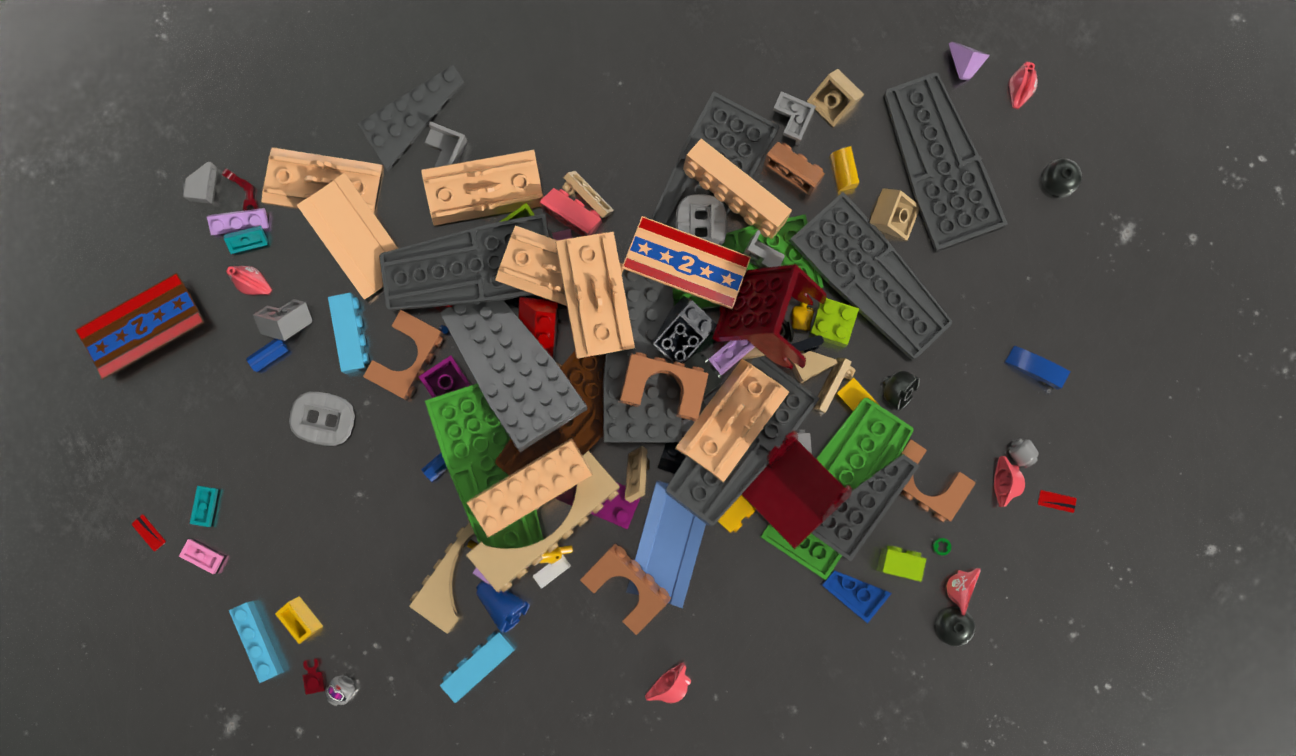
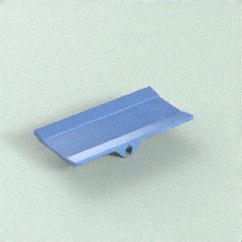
[626,481,706,608]

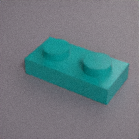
[224,226,268,254]
[190,486,218,527]

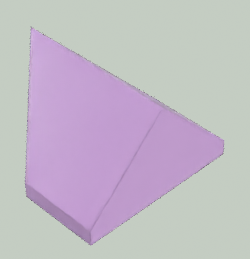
[949,42,990,80]

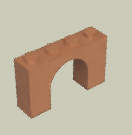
[363,310,444,400]
[619,352,709,421]
[901,439,976,523]
[580,543,671,635]

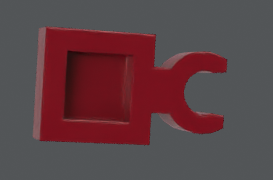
[302,658,326,695]

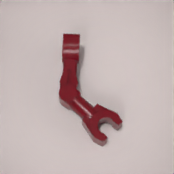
[221,168,260,211]

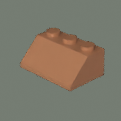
[764,142,825,196]

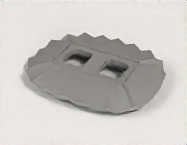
[675,194,727,246]
[289,391,355,446]

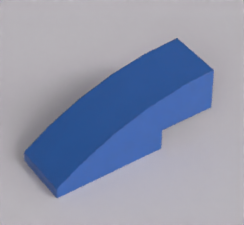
[1005,346,1071,390]

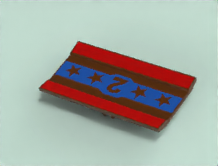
[75,273,205,380]

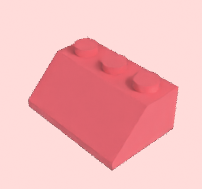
[540,188,602,236]

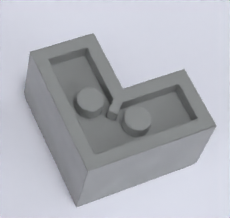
[773,91,816,146]
[425,121,468,167]
[743,230,785,268]
[253,299,312,341]

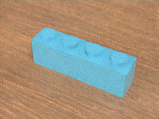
[328,293,370,374]
[229,601,284,683]
[440,631,516,703]

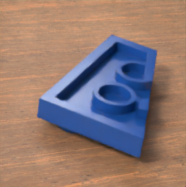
[822,570,892,623]

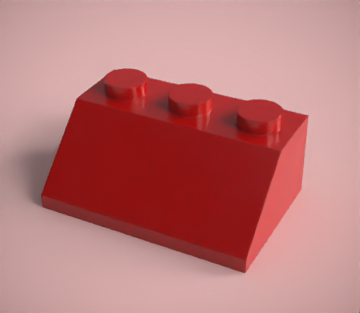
[519,297,558,359]

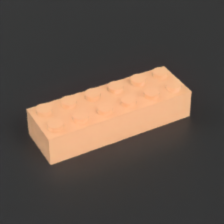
[683,139,792,240]
[467,438,592,537]

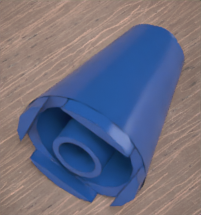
[476,581,530,633]

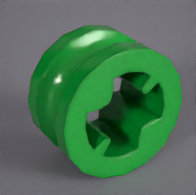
[933,538,951,555]

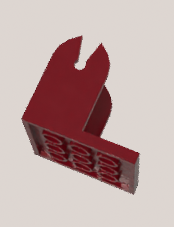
[713,264,827,369]
[741,430,852,550]

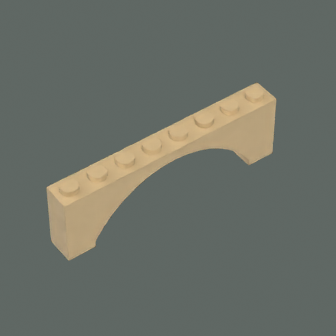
[466,451,619,593]
[409,507,539,634]

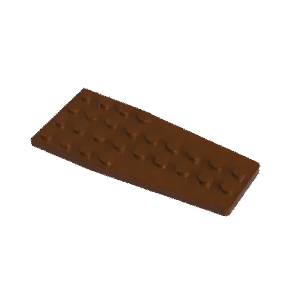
[495,350,605,475]

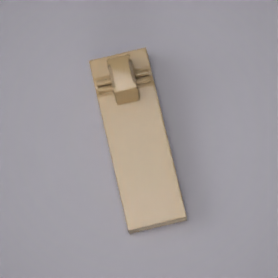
[562,171,614,218]
[813,358,856,413]
[625,446,650,503]

